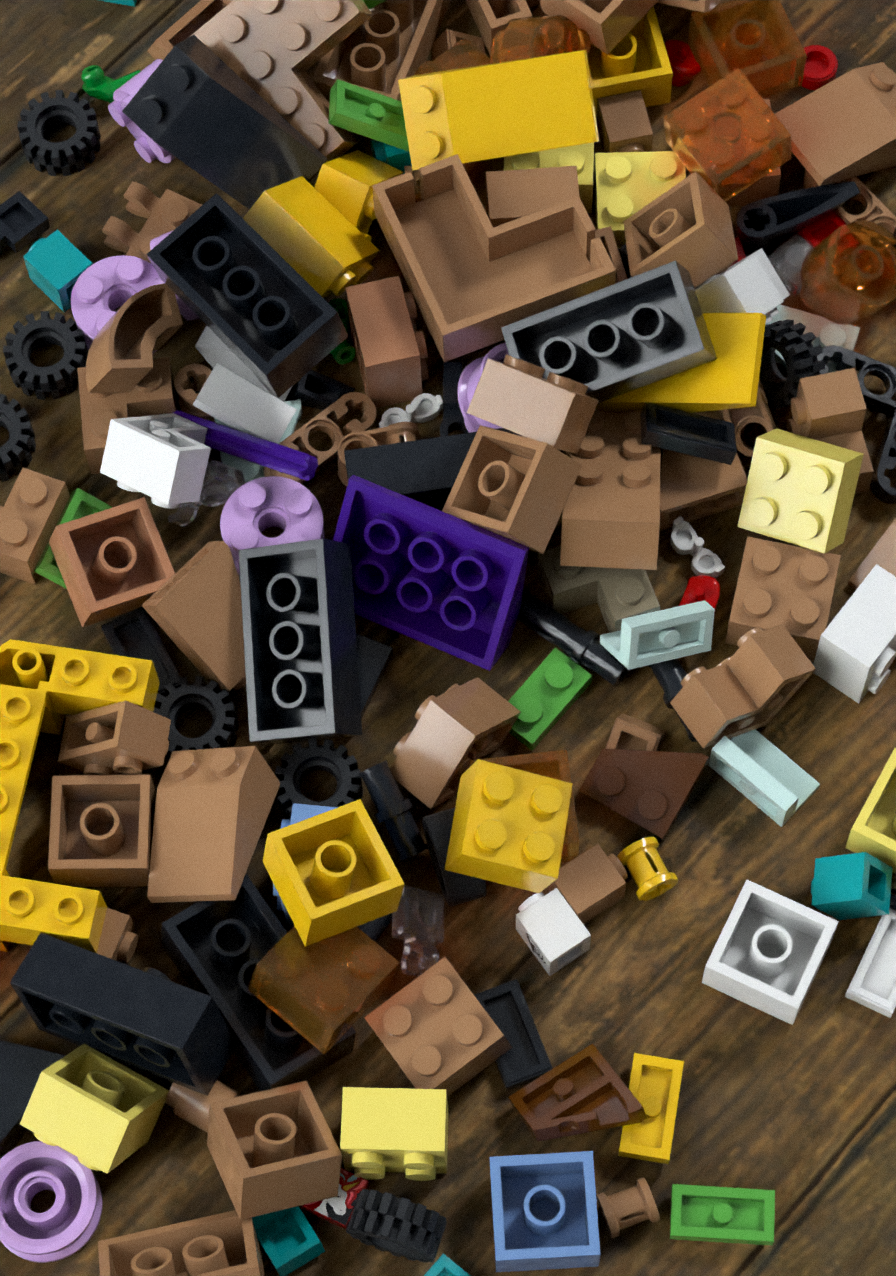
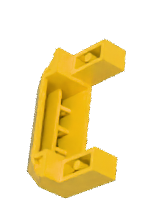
[0,639,160,953]

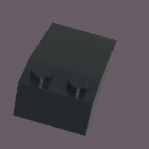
[122,35,328,210]

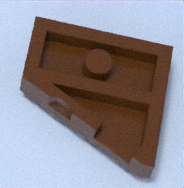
[579,748,711,839]
[508,1043,647,1142]

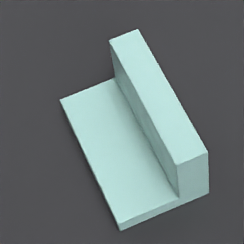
[600,600,715,670]
[709,729,820,827]

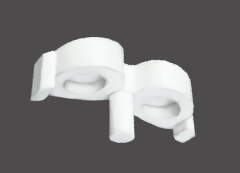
[379,393,443,428]
[670,516,725,577]

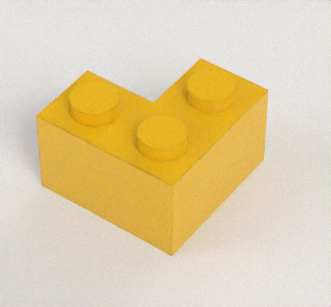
[314,150,404,242]

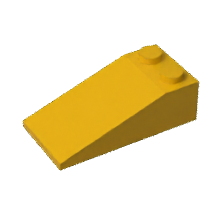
[398,50,599,171]
[596,313,766,413]

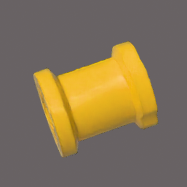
[617,836,678,901]

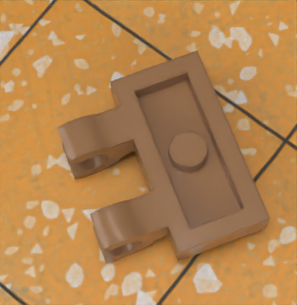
[102,181,202,264]

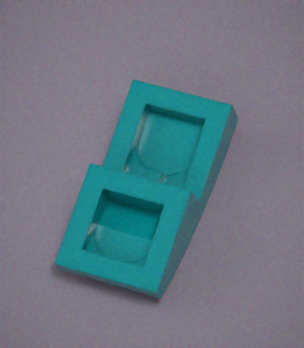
[253,1206,325,1276]

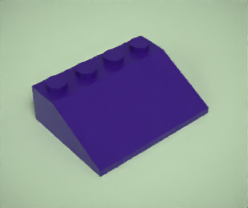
[333,475,529,671]

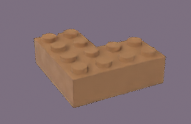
[191,0,373,182]
[372,154,616,362]

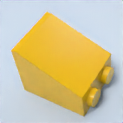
[243,176,380,298]

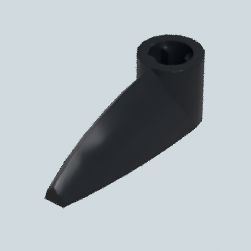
[734,181,860,257]

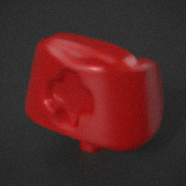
[664,39,701,87]
[679,575,720,614]

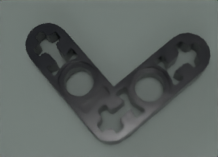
[817,345,896,504]

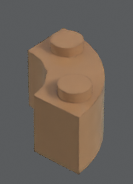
[86,283,183,393]

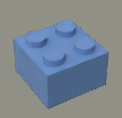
[489,1151,601,1272]

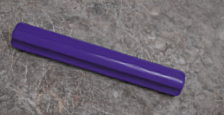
[173,410,318,481]

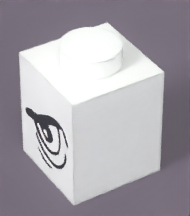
[516,888,591,976]

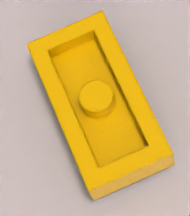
[618,1053,684,1164]

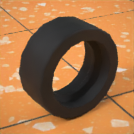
[422,807,487,907]

